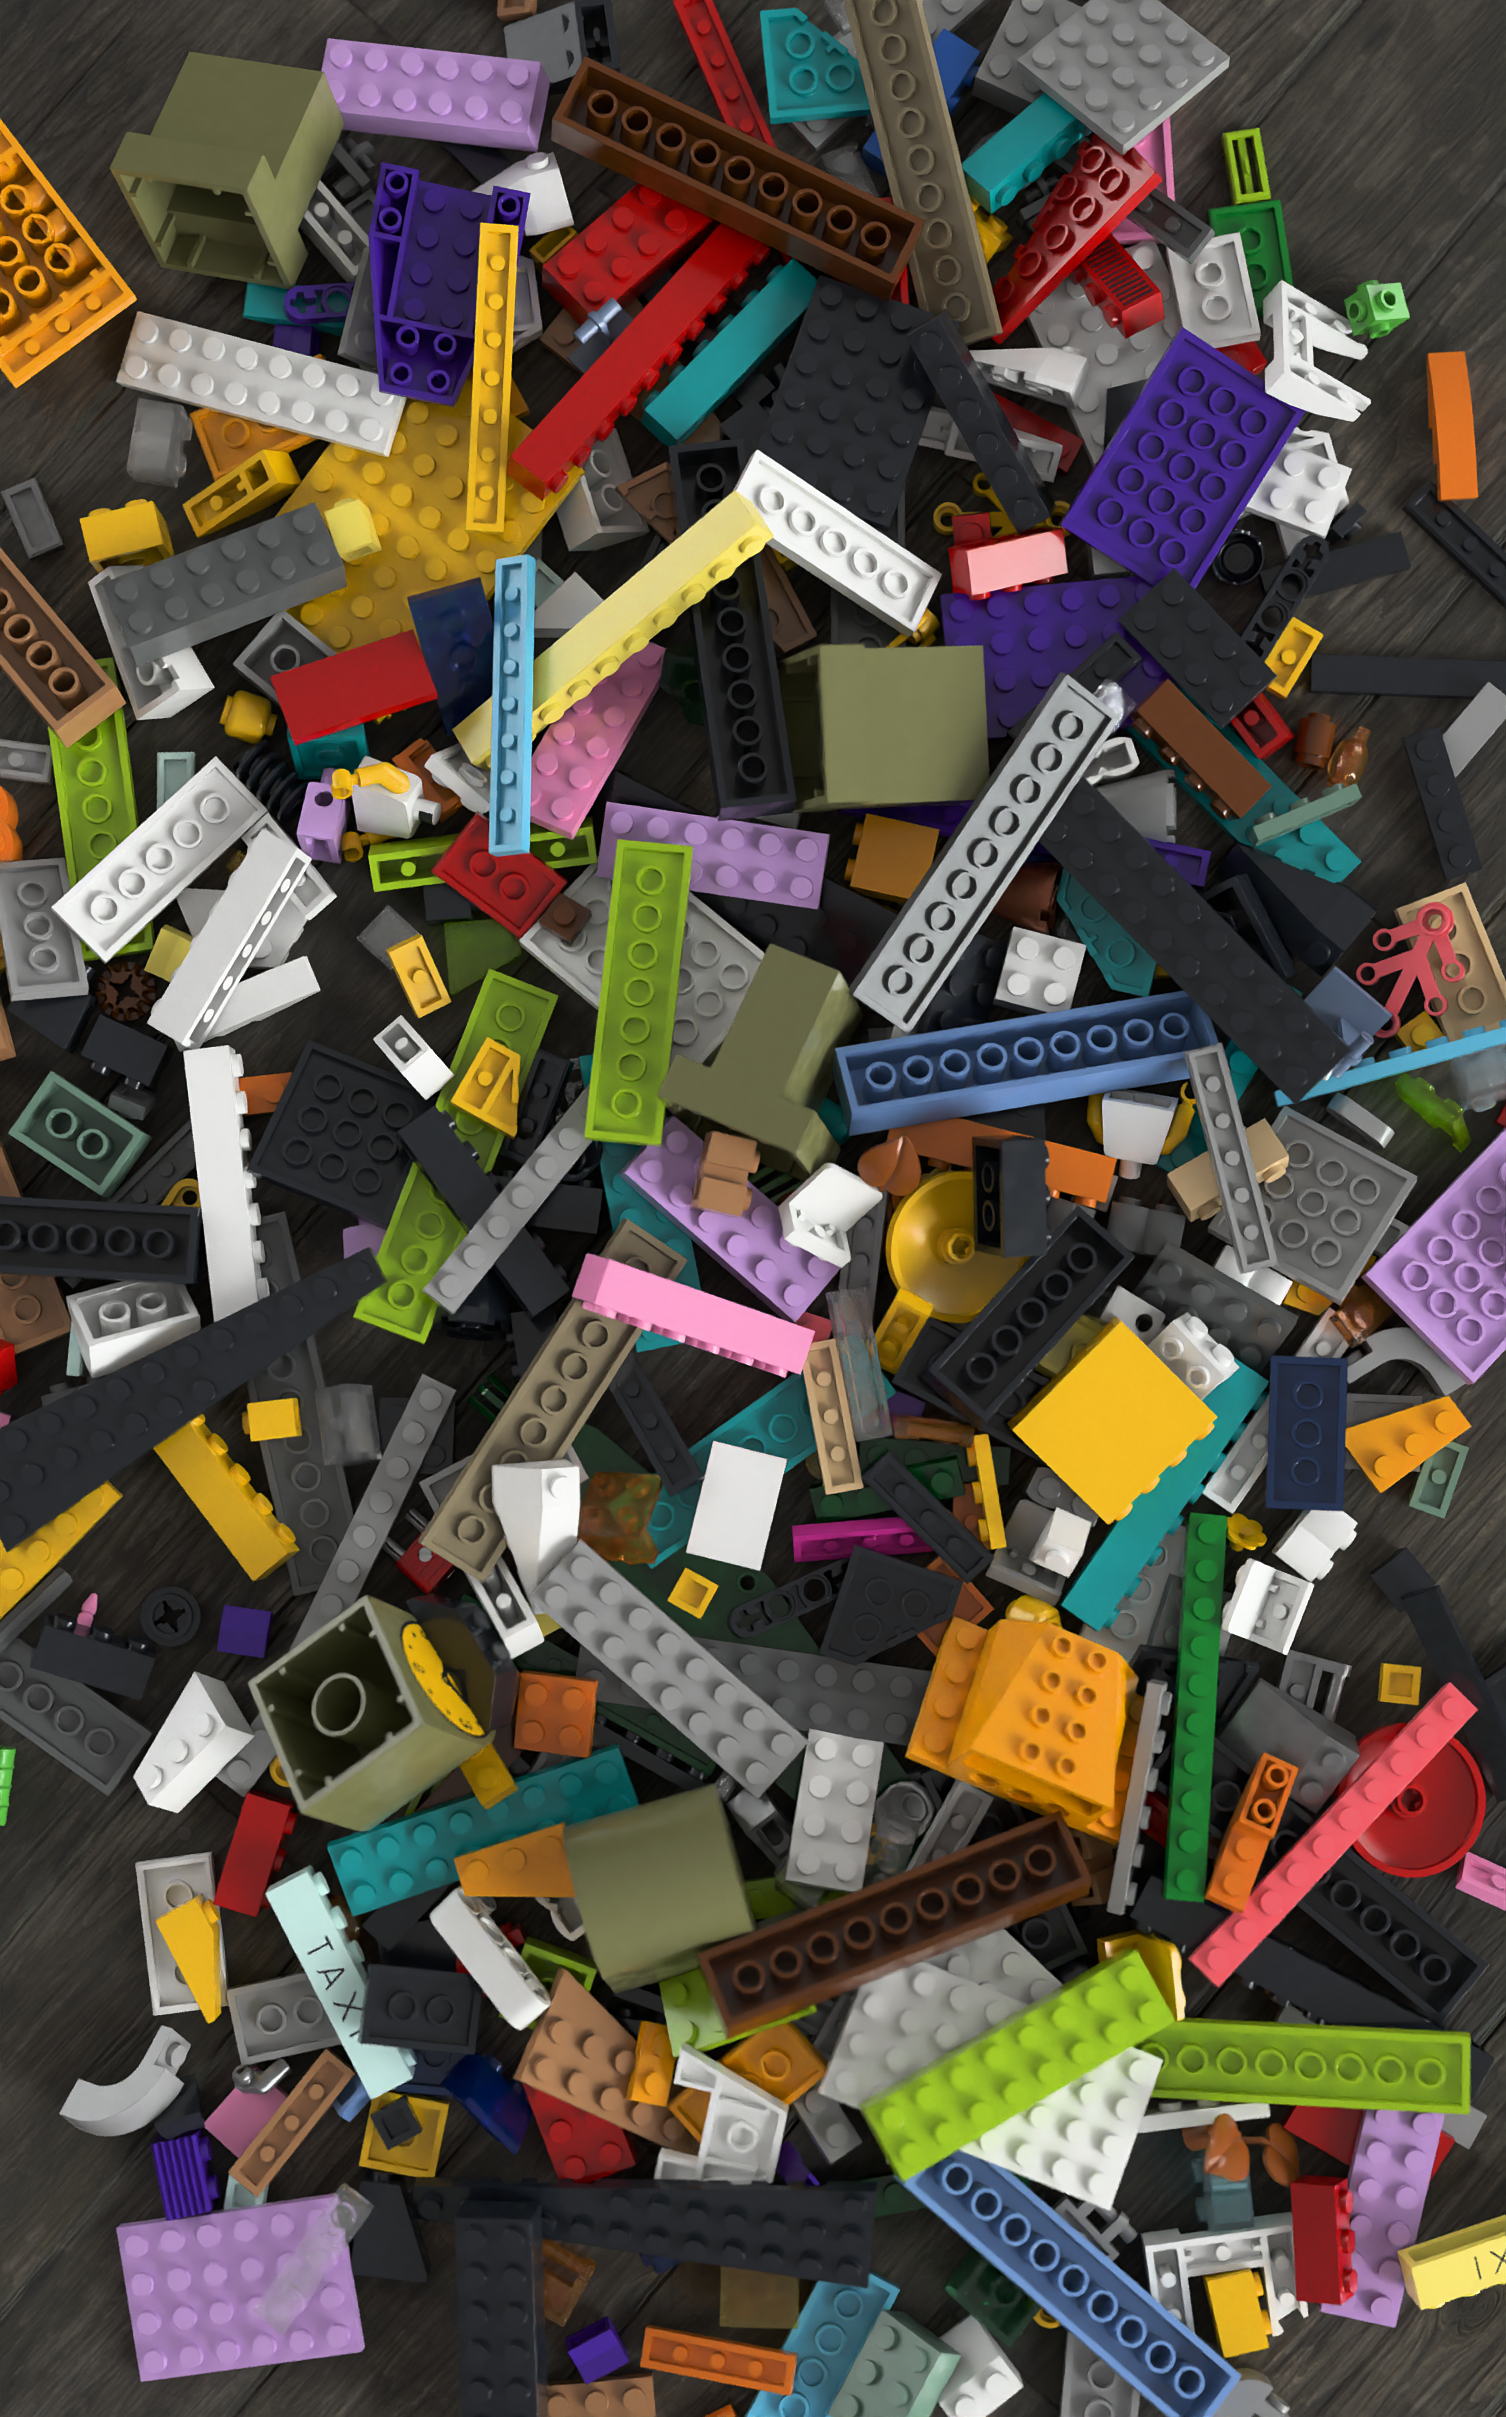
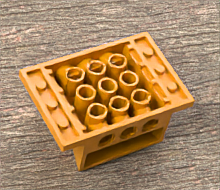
[0,119,137,388]
[905,1616,1145,1845]

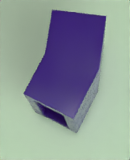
[273,324,321,357]
[217,1605,274,1658]
[776,2140,820,2186]
[565,2315,629,2385]

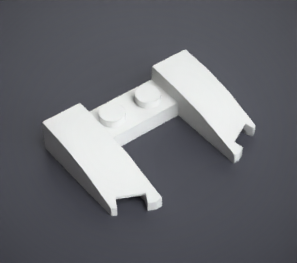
[1263,280,1371,422]
[1140,2212,1308,2336]

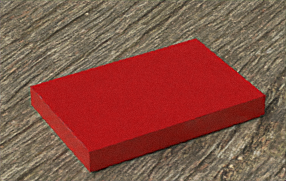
[431,811,567,939]

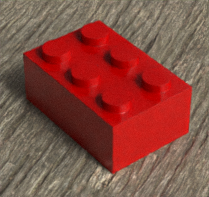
[522,2083,637,2184]

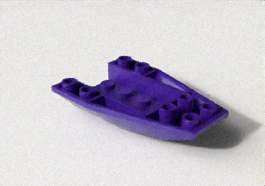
[368,162,531,407]

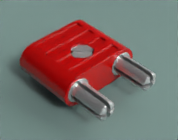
[382,1508,457,1595]

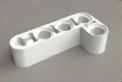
[430,1886,551,2030]

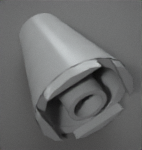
[1096,769,1177,844]

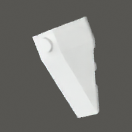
[472,152,574,236]
[969,346,1090,410]

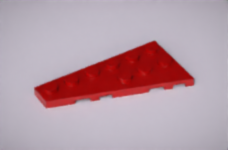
[991,133,1163,345]

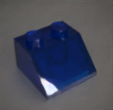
[440,2051,533,2154]

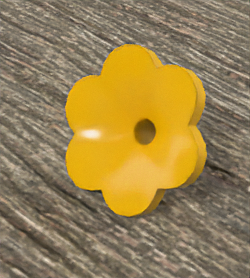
[1226,1513,1267,1551]

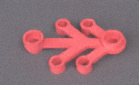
[1356,902,1465,1038]

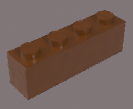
[1128,679,1272,821]

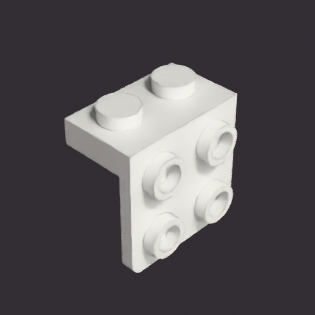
[778,1163,883,1268]
[1147,1312,1240,1401]
[1221,1558,1314,1655]

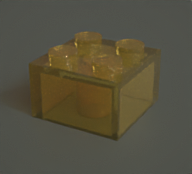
[720,2266,800,2329]

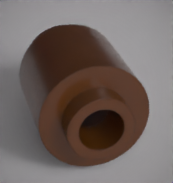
[1292,712,1337,770]

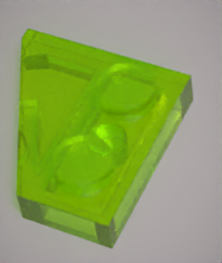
[444,919,522,996]
[1395,1072,1472,1153]

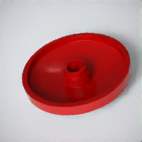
[1334,1722,1486,1878]

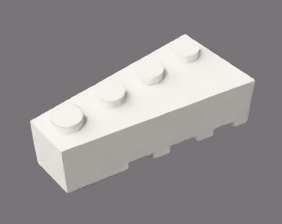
[88,565,215,720]

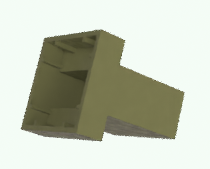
[110,52,345,289]
[776,644,989,813]
[657,943,864,1182]

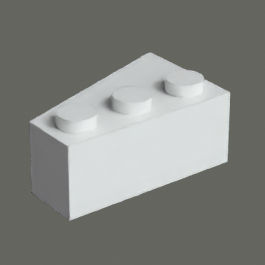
[133,1671,255,1813]

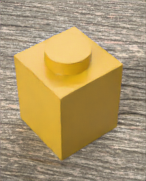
[242,1398,302,1441]

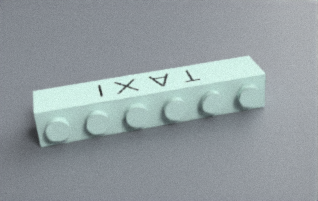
[265,1865,417,2100]

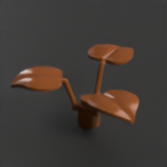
[774,1133,921,1255]
[1182,2113,1300,2188]

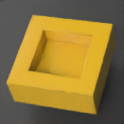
[1394,1010,1444,1053]
[667,1567,719,1619]
[1378,1663,1422,1705]

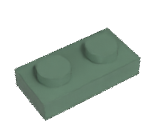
[1406,1441,1469,1519]

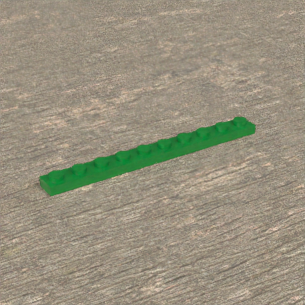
[1163,1512,1227,1903]

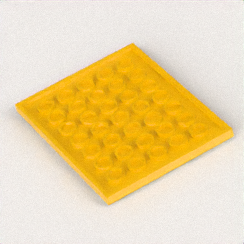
[275,380,585,711]

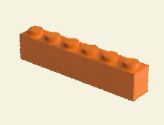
[886,1118,1117,1208]

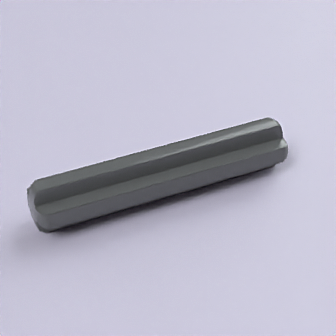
[0,1567,73,1653]

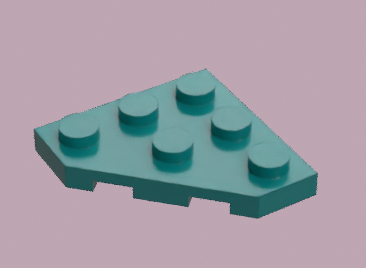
[760,8,872,124]
[1056,868,1158,997]

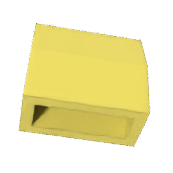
[144,924,194,982]

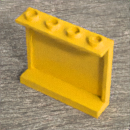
[1008,1316,1217,1525]

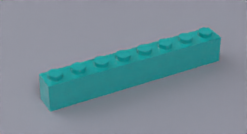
[1058,1358,1269,1632]

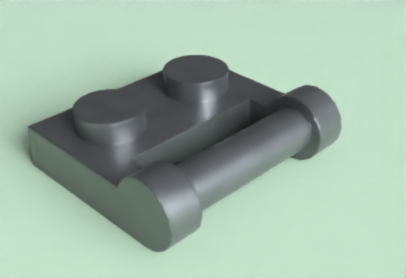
[1276,1649,1352,1722]

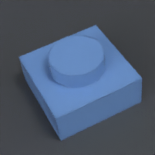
[332,2065,370,2122]

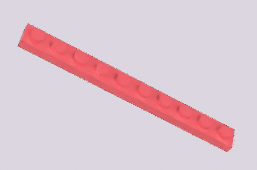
[1187,1682,1478,1987]

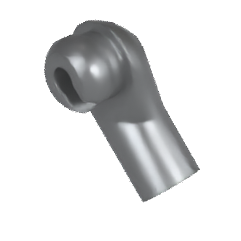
[232,2058,292,2095]

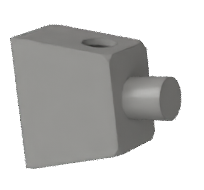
[1083,1284,1167,1346]

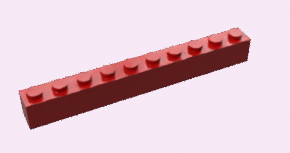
[507,223,771,502]

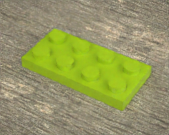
[659,1968,817,2059]

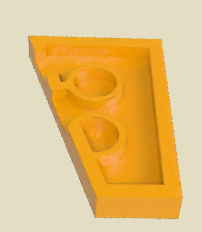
[1345,1396,1471,1493]
[454,1821,576,1897]

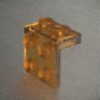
[577,1472,663,1565]

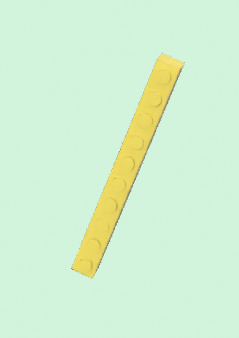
[452,490,774,773]

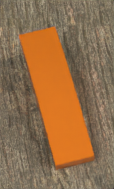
[1426,351,1478,501]

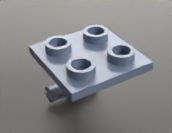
[567,297,668,375]
[1304,966,1393,1079]

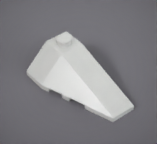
[491,1459,580,1614]

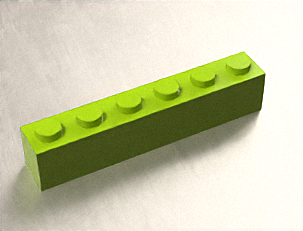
[368,816,597,892]

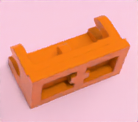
[392,738,464,823]

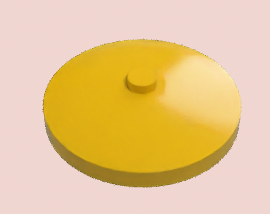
[886,1171,1031,1323]

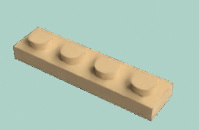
[802,1338,864,1495]

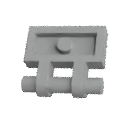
[1051,2195,1138,2262]

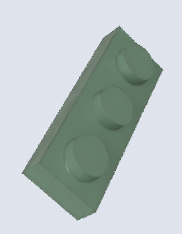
[1247,782,1362,847]

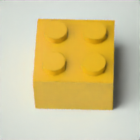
[80,499,175,573]

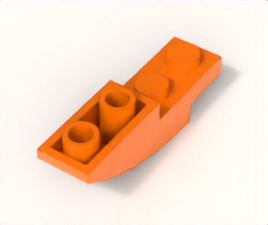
[1204,1752,1299,1914]

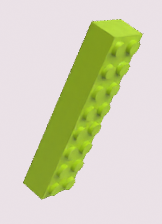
[858,1948,1175,2182]

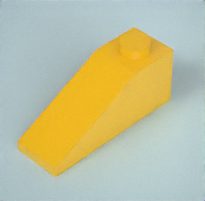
[183,449,302,538]
[155,1893,221,2024]

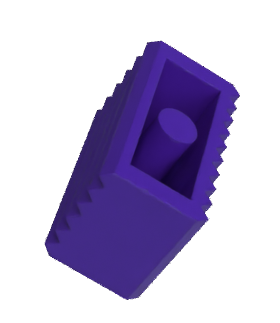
[150,2128,221,2221]

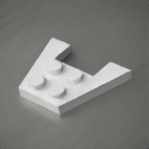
[654,2042,789,2185]

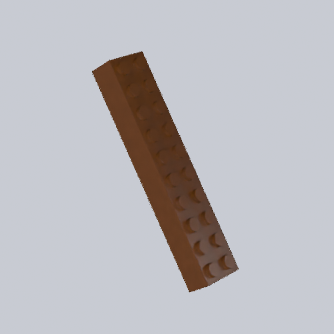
[551,56,925,302]
[697,1810,1093,2040]

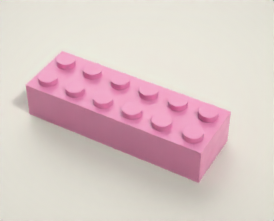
[572,1253,815,1377]

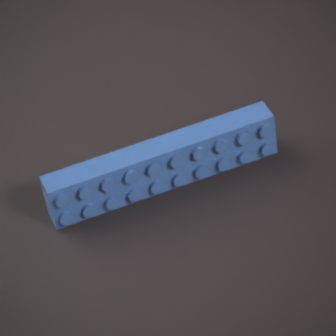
[832,991,1218,1136]
[893,2150,1242,2417]

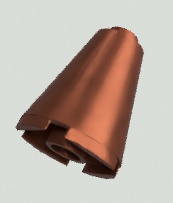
[990,862,1064,935]

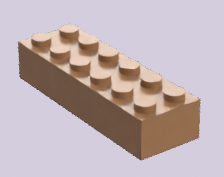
[0,548,126,748]

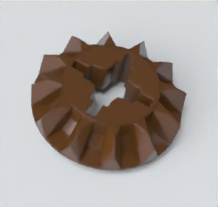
[95,961,156,1021]

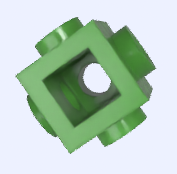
[1344,280,1410,338]

